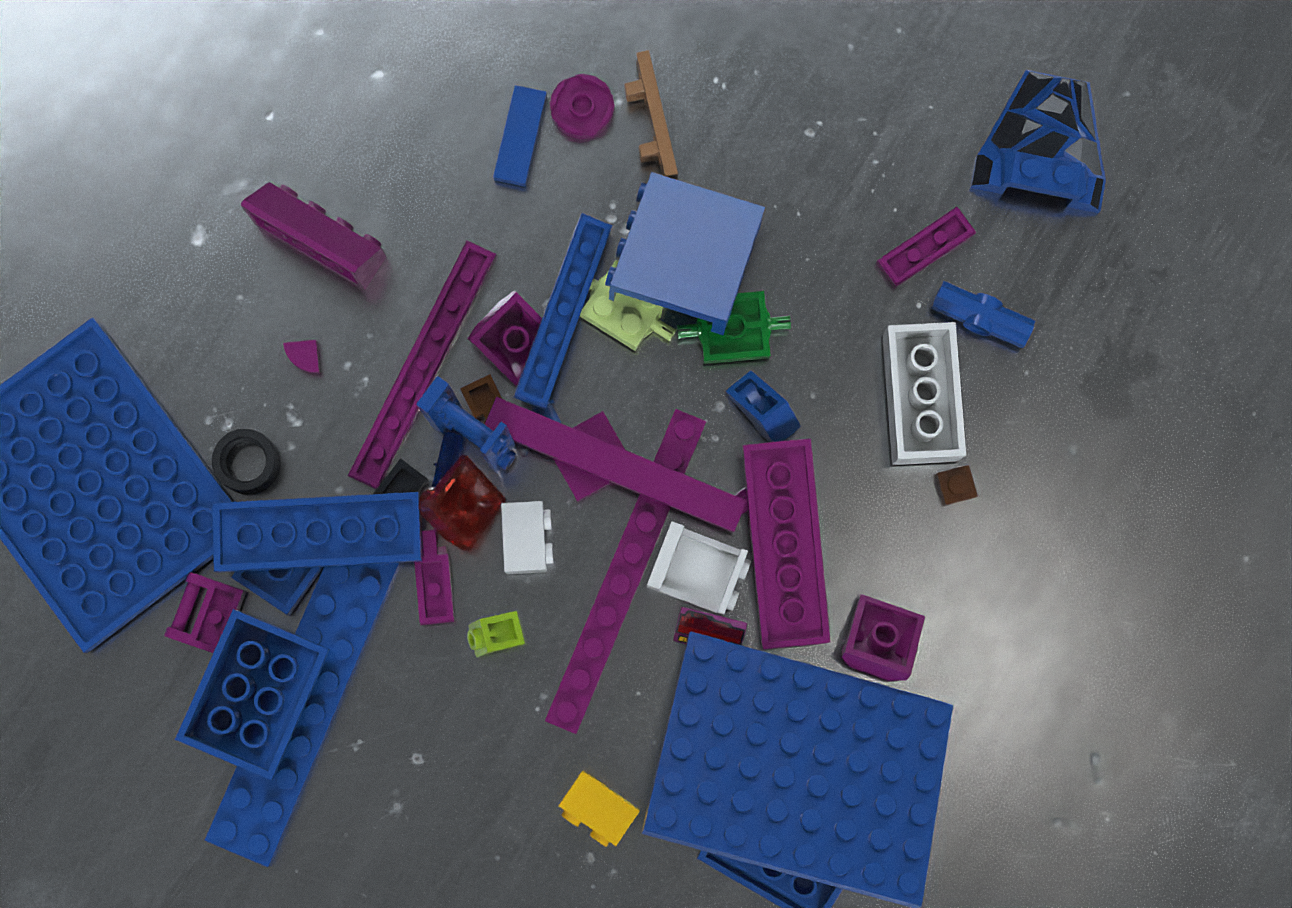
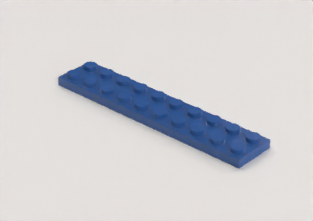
[204,563,401,867]

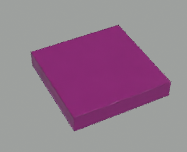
[553,411,625,502]

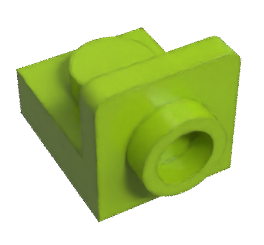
[467,611,525,657]

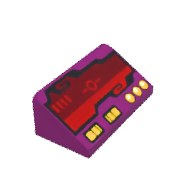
[673,607,748,645]

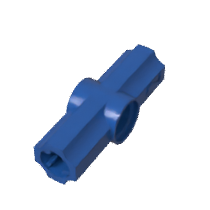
[931,281,1035,348]

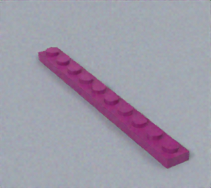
[545,409,706,734]

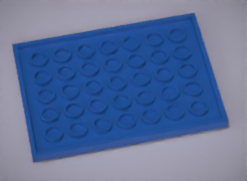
[0,317,233,653]
[641,631,953,908]

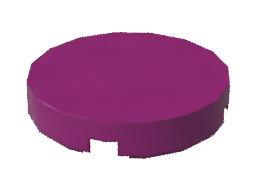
[550,74,615,139]

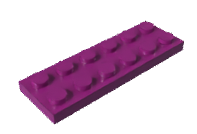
[742,438,831,650]

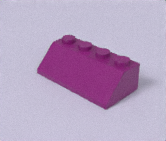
[240,182,386,290]

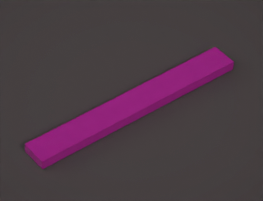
[347,240,497,490]
[485,397,747,533]

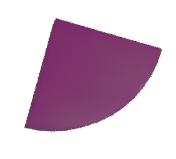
[283,339,321,374]

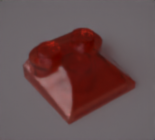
[419,455,506,551]

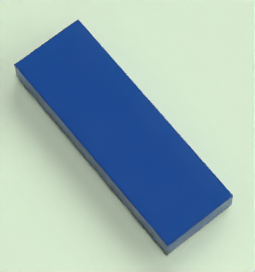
[493,85,547,187]

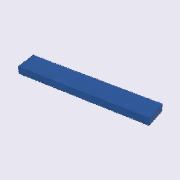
[513,213,612,409]

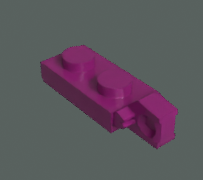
[414,529,455,625]

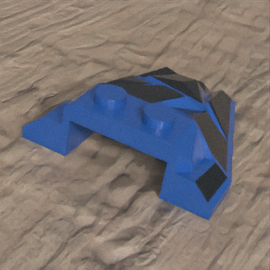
[970,70,1106,213]

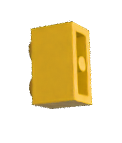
[559,770,640,847]

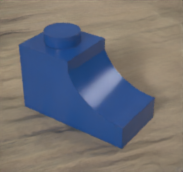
[726,370,801,442]

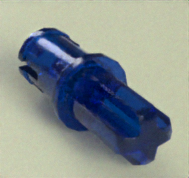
[428,432,463,500]

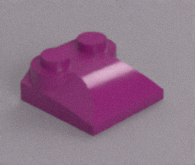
[467,291,542,386]
[842,594,925,681]

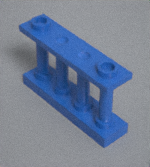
[416,376,517,474]

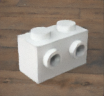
[501,501,553,574]

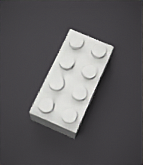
[882,322,966,465]

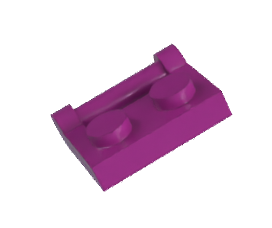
[164,572,246,653]

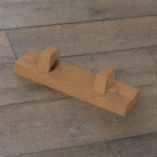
[624,50,678,180]

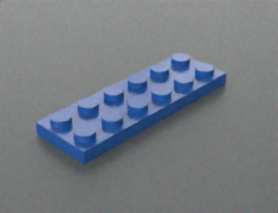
[212,492,422,573]

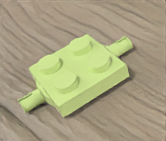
[580,260,676,351]

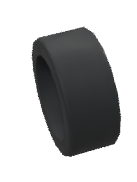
[212,429,280,494]

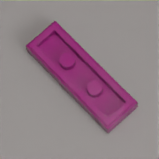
[876,207,976,289]

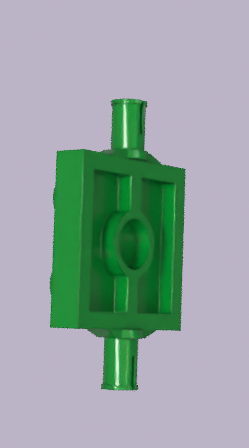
[677,291,791,364]

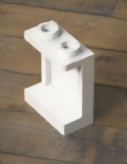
[647,521,751,616]

